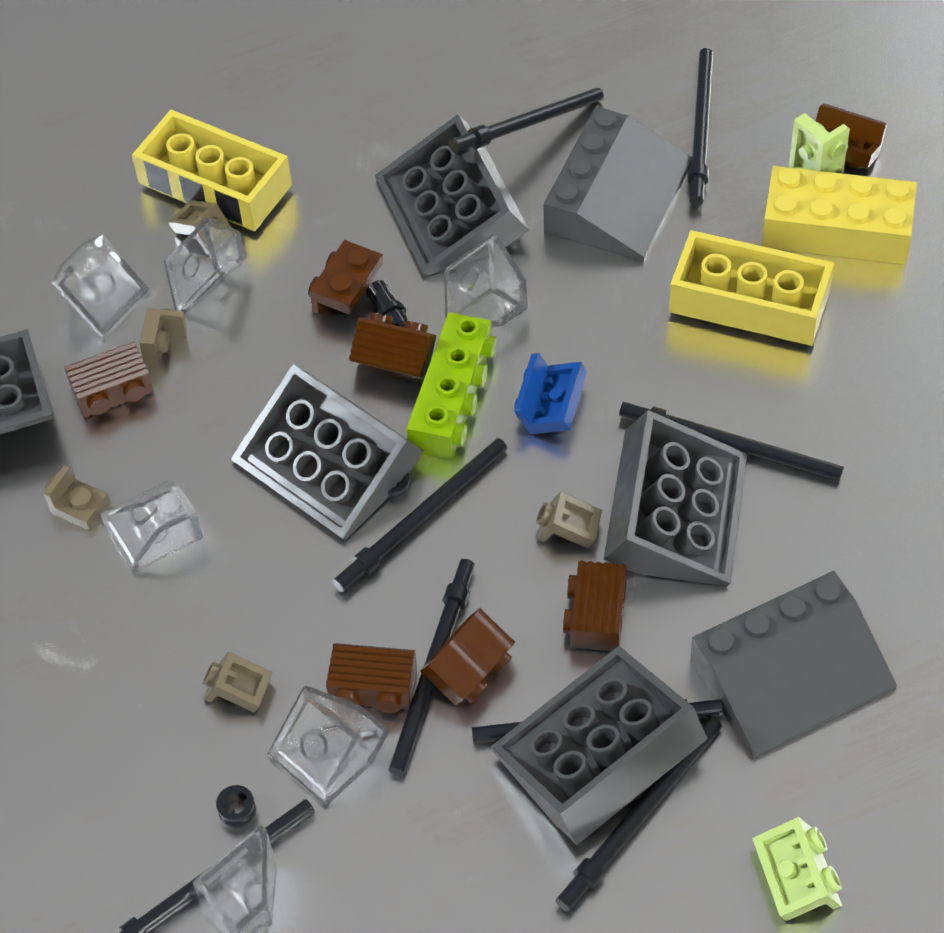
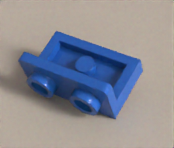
[514,353,587,434]

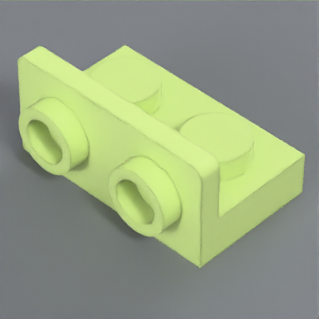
[788,113,850,174]
[752,817,842,921]

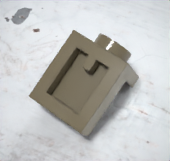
[168,200,232,252]
[139,308,188,367]
[44,465,110,530]
[536,492,602,548]
[203,652,273,712]

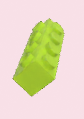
[406,312,497,460]

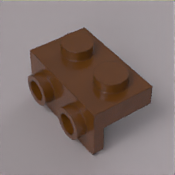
[815,103,887,168]
[308,240,383,315]

